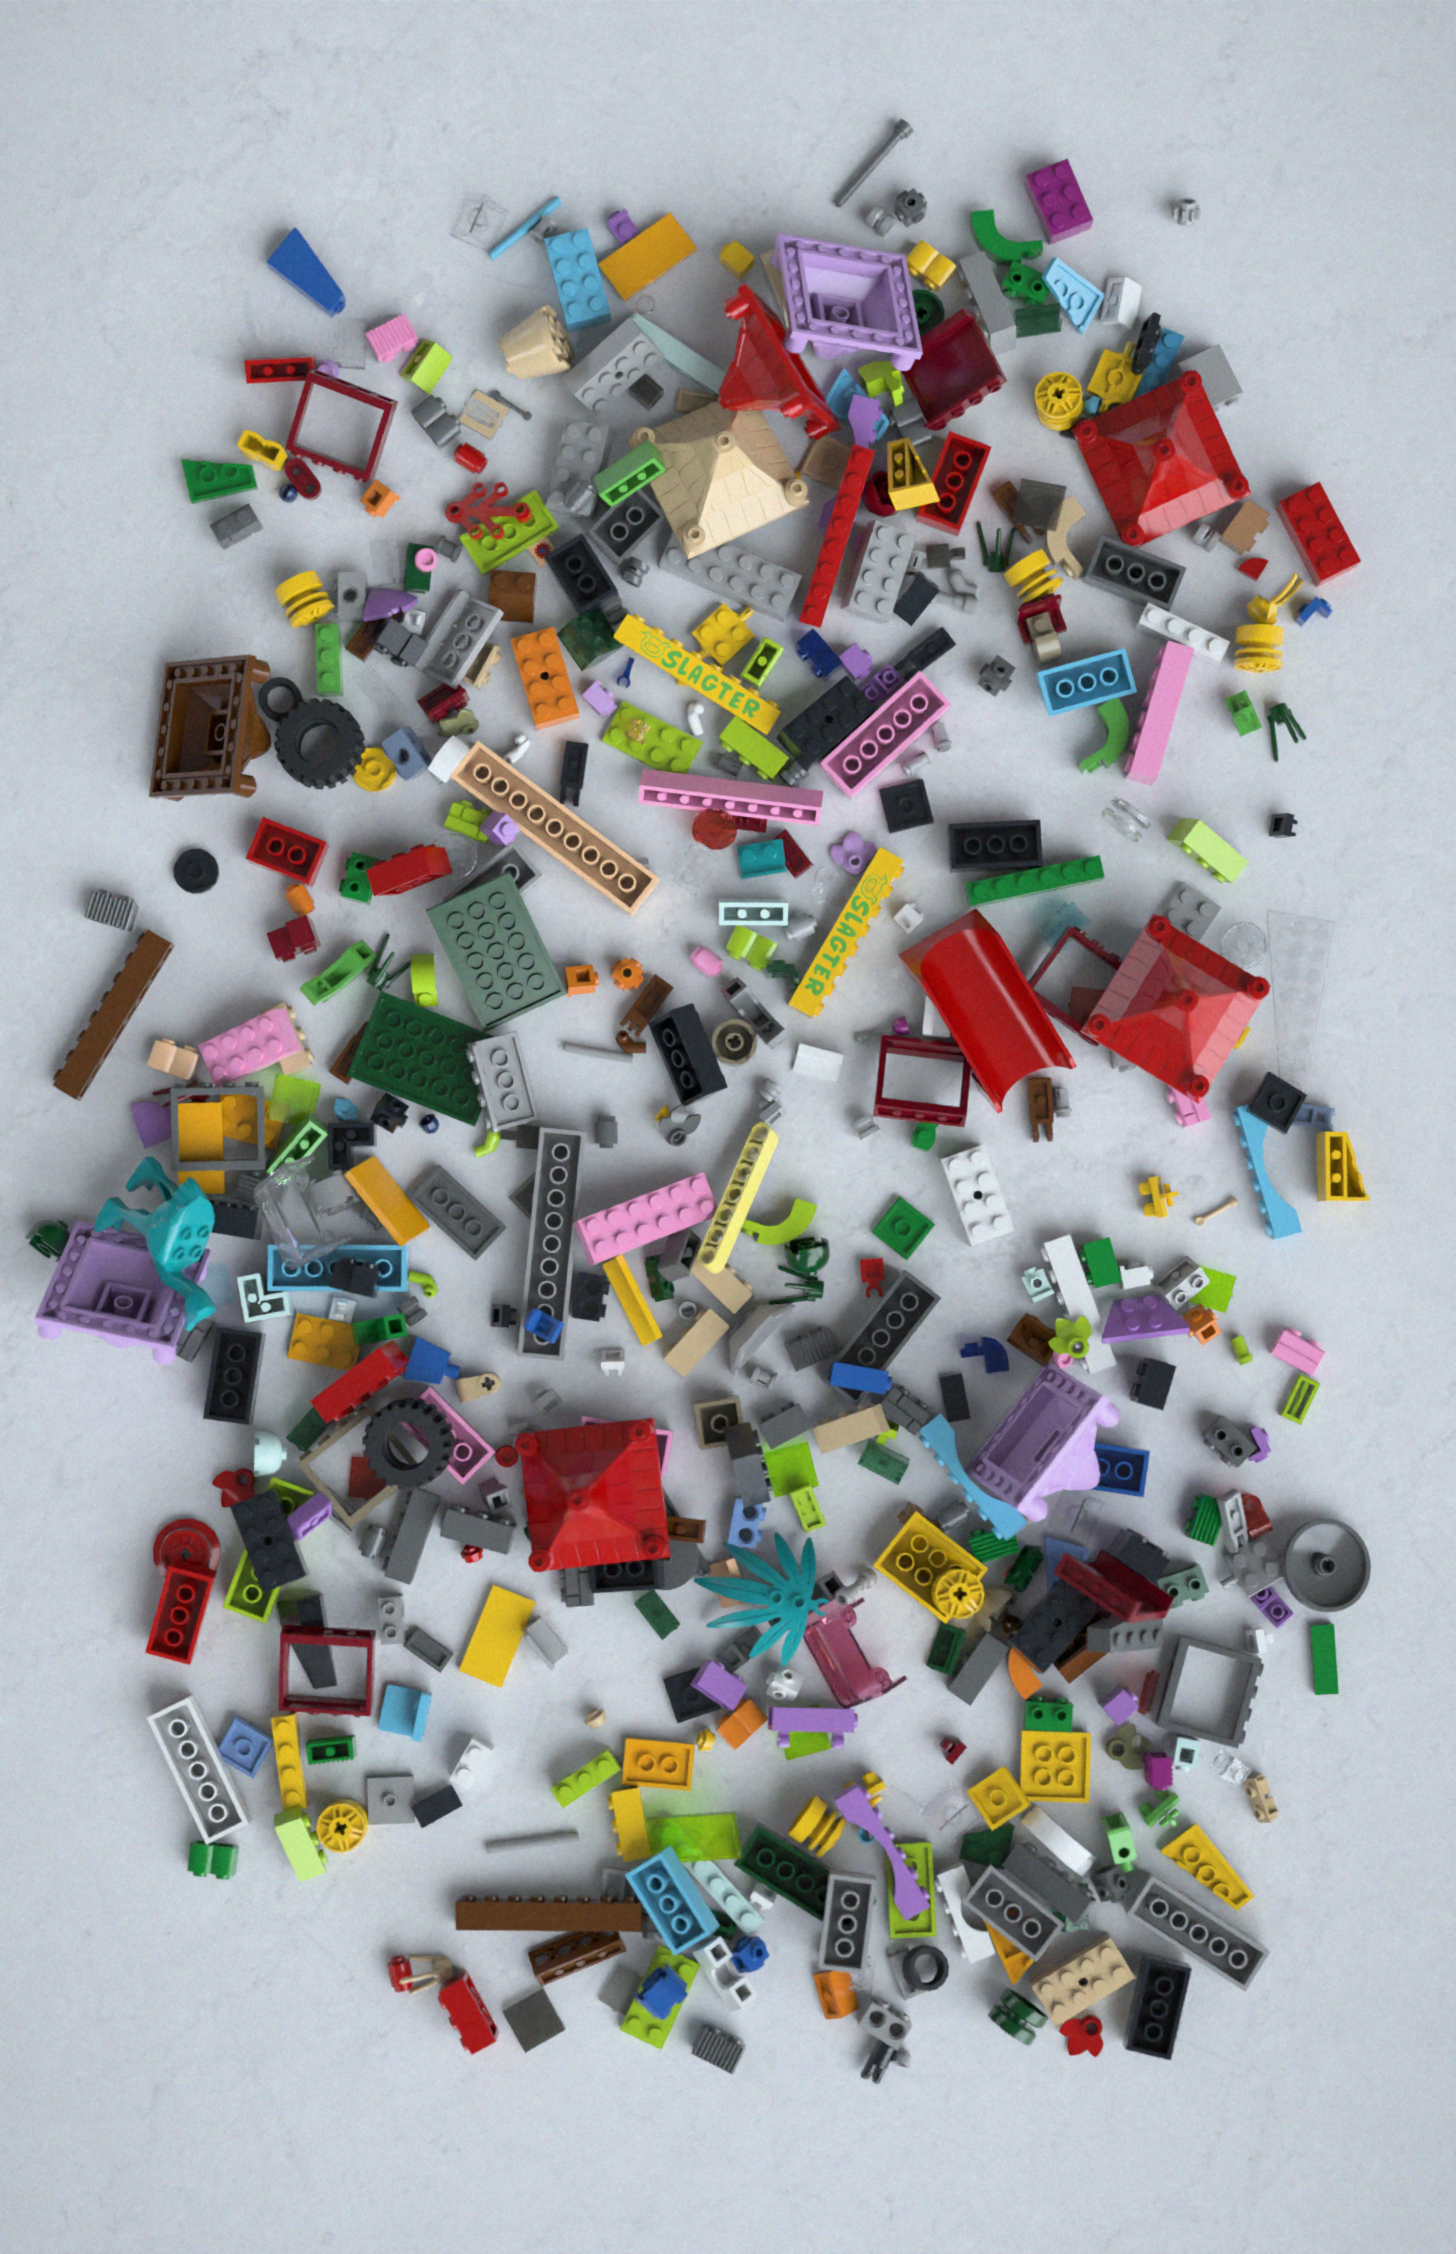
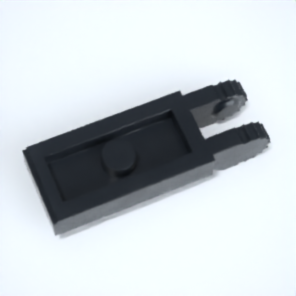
[1130,312,1161,376]
[893,627,956,683]
[559,741,589,807]

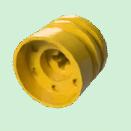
[1034,371,1083,431]
[1003,549,1064,604]
[274,570,334,628]
[1234,624,1284,673]
[931,1568,984,1619]
[787,1794,847,1858]
[316,1798,369,1853]

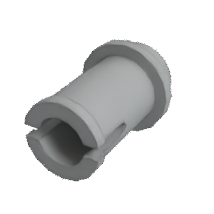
[930,722,952,753]
[900,750,931,777]
[1053,1088,1072,1118]

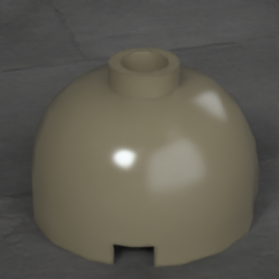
[974,1585,1017,1632]

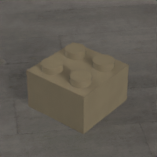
[692,1395,743,1450]

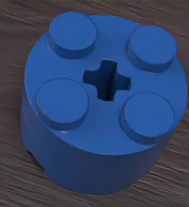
[634,1963,688,2021]

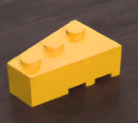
[887,437,940,511]
[1316,1132,1370,1202]

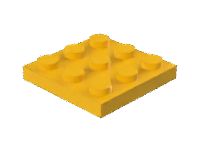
[1020,1730,1091,1803]

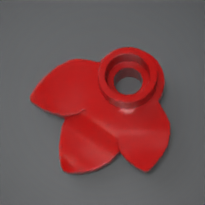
[212,1468,256,1508]
[1059,2015,1104,2057]

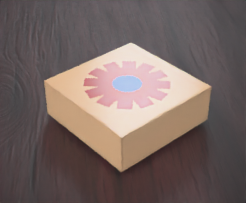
[528,536,555,568]

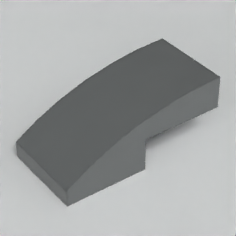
[716,1626,762,1674]

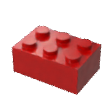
[246,817,329,887]
[366,844,453,896]
[437,1970,499,2055]

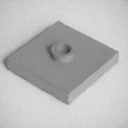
[367,1775,415,1825]

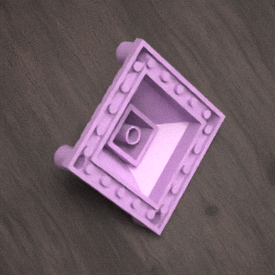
[771,233,923,371]
[35,1221,211,1364]
[964,1362,1120,1522]

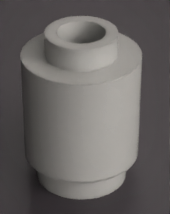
[782,912,817,942]

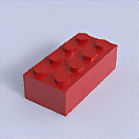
[916,431,992,537]
[1275,481,1361,587]
[310,1340,410,1423]
[145,1559,218,1665]

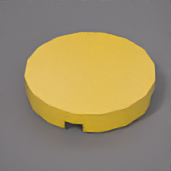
[353,747,397,792]

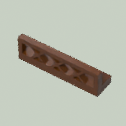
[528,1931,627,1987]

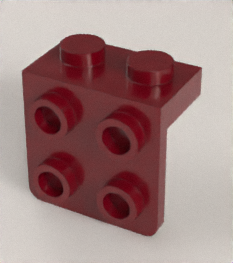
[1015,593,1067,646]
[417,683,470,725]

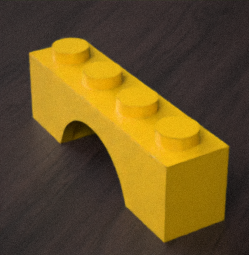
[271,1712,310,1811]

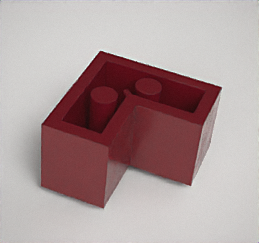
[266,915,321,963]

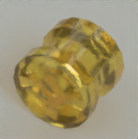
[624,718,652,744]

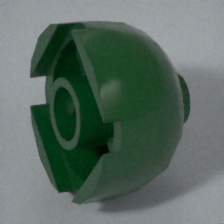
[25,1219,71,1263]
[784,1237,830,1276]

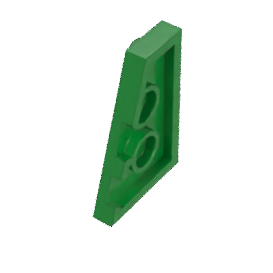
[181,459,258,504]

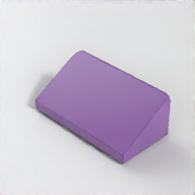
[287,1492,332,1541]

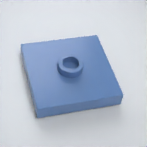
[218,1715,274,1779]

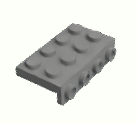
[415,589,504,690]
[466,1031,539,1133]

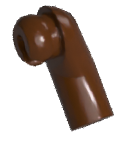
[616,1030,647,1054]

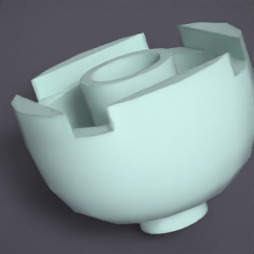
[253,1431,287,1476]

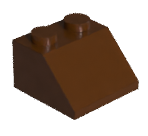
[488,570,537,624]

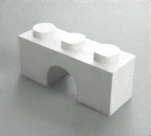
[692,1936,758,2012]

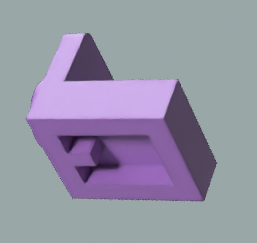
[607,209,640,247]

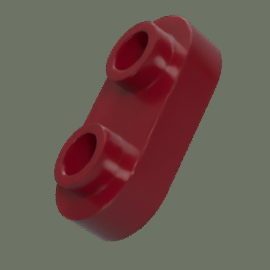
[285,458,322,500]

